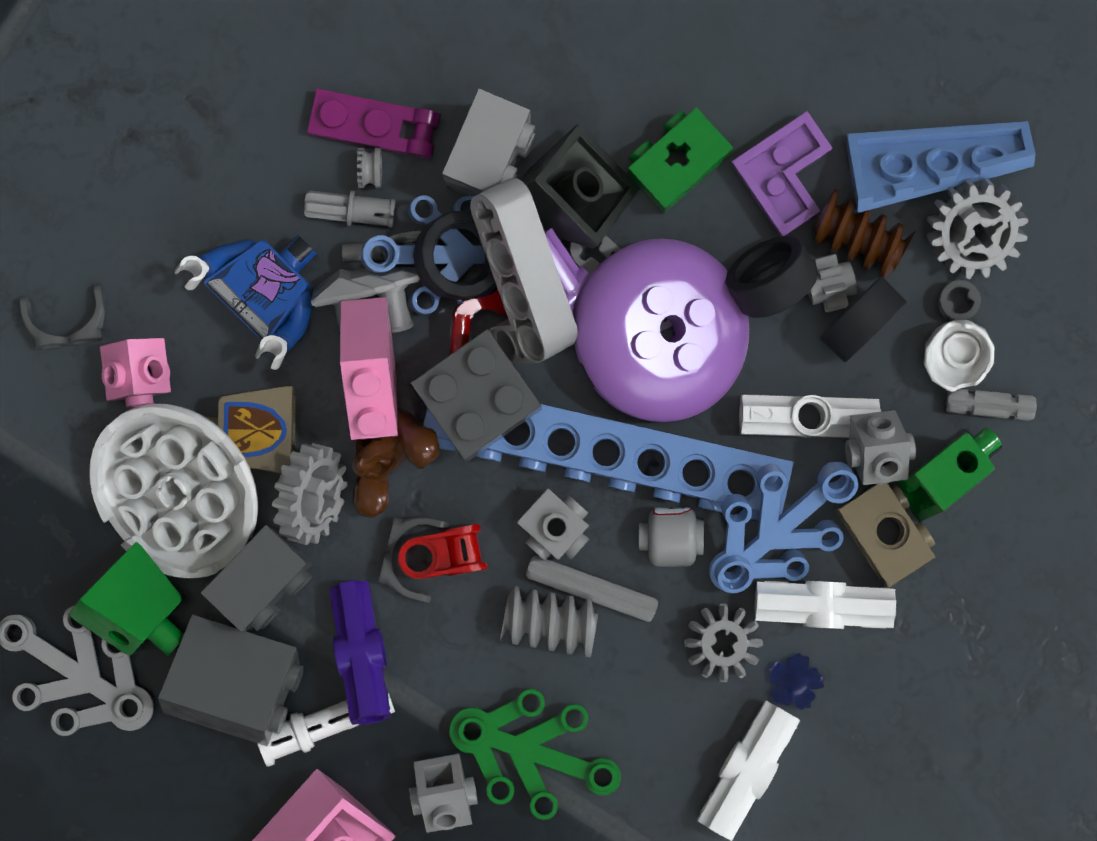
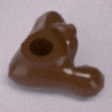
[352,407,440,518]

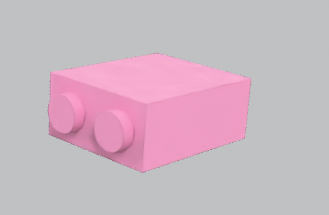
[340,297,398,440]

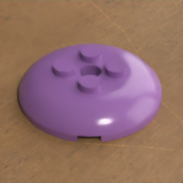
[574,238,749,422]

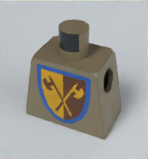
[206,386,297,474]

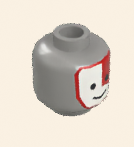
[639,507,704,567]

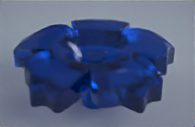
[769,653,825,710]

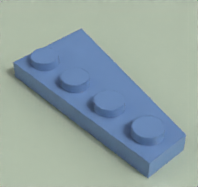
[846,121,1036,213]

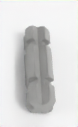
[945,389,1037,421]

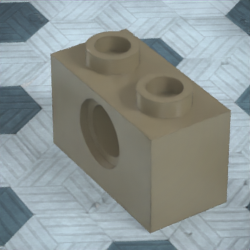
[834,483,935,587]

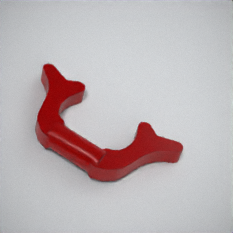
[449,288,507,355]

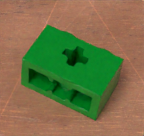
[627,107,733,215]

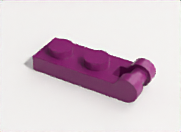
[307,89,441,159]

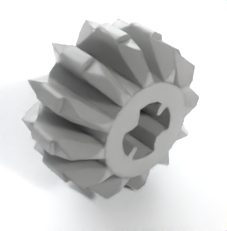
[684,604,763,682]

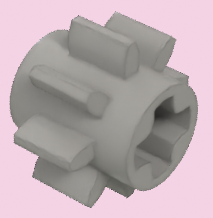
[808,254,857,312]

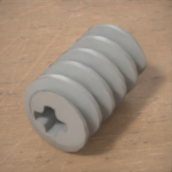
[500,586,599,658]

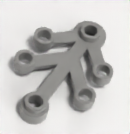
[0,606,154,736]

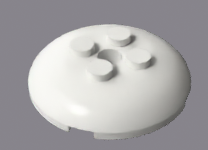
[90,404,258,578]

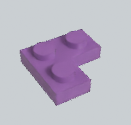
[731,111,833,236]

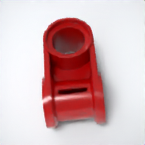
[398,524,488,579]

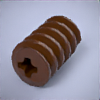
[814,189,916,279]

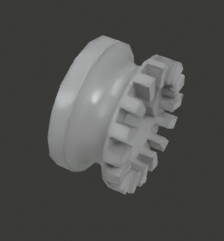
[357,148,382,188]

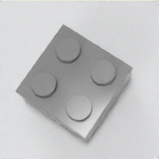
[442,89,536,196]

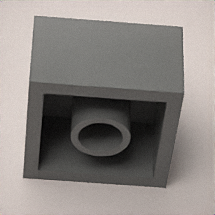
[411,329,542,462]
[201,525,314,632]

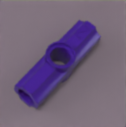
[330,580,391,725]

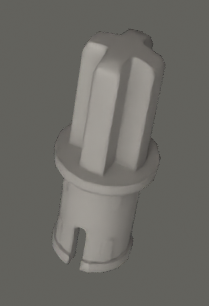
[304,190,396,228]

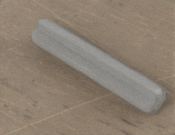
[526,556,658,622]

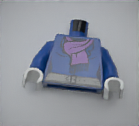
[174,235,317,370]

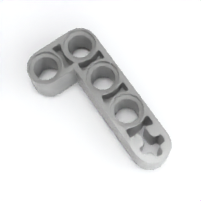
[470,177,578,364]

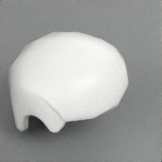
[924,320,995,392]

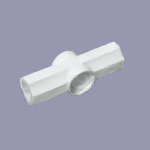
[739,395,881,438]
[754,581,896,629]
[697,700,800,841]

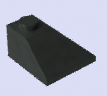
[520,124,640,248]

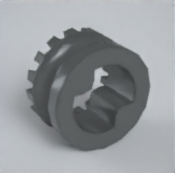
[937,280,981,321]

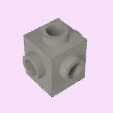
[845,410,916,485]
[517,489,589,560]
[409,754,478,833]

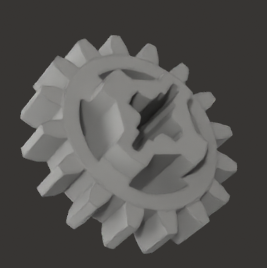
[926,178,1028,279]
[272,443,347,545]

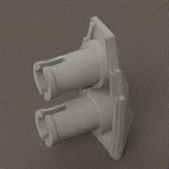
[311,266,420,333]

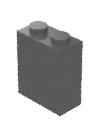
[158,615,304,746]

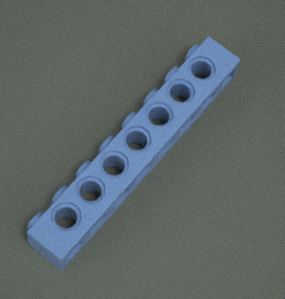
[423,404,794,522]

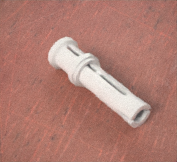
[257,693,395,767]

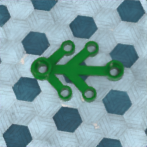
[450,689,621,820]

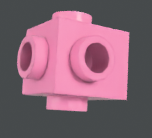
[100,338,171,408]

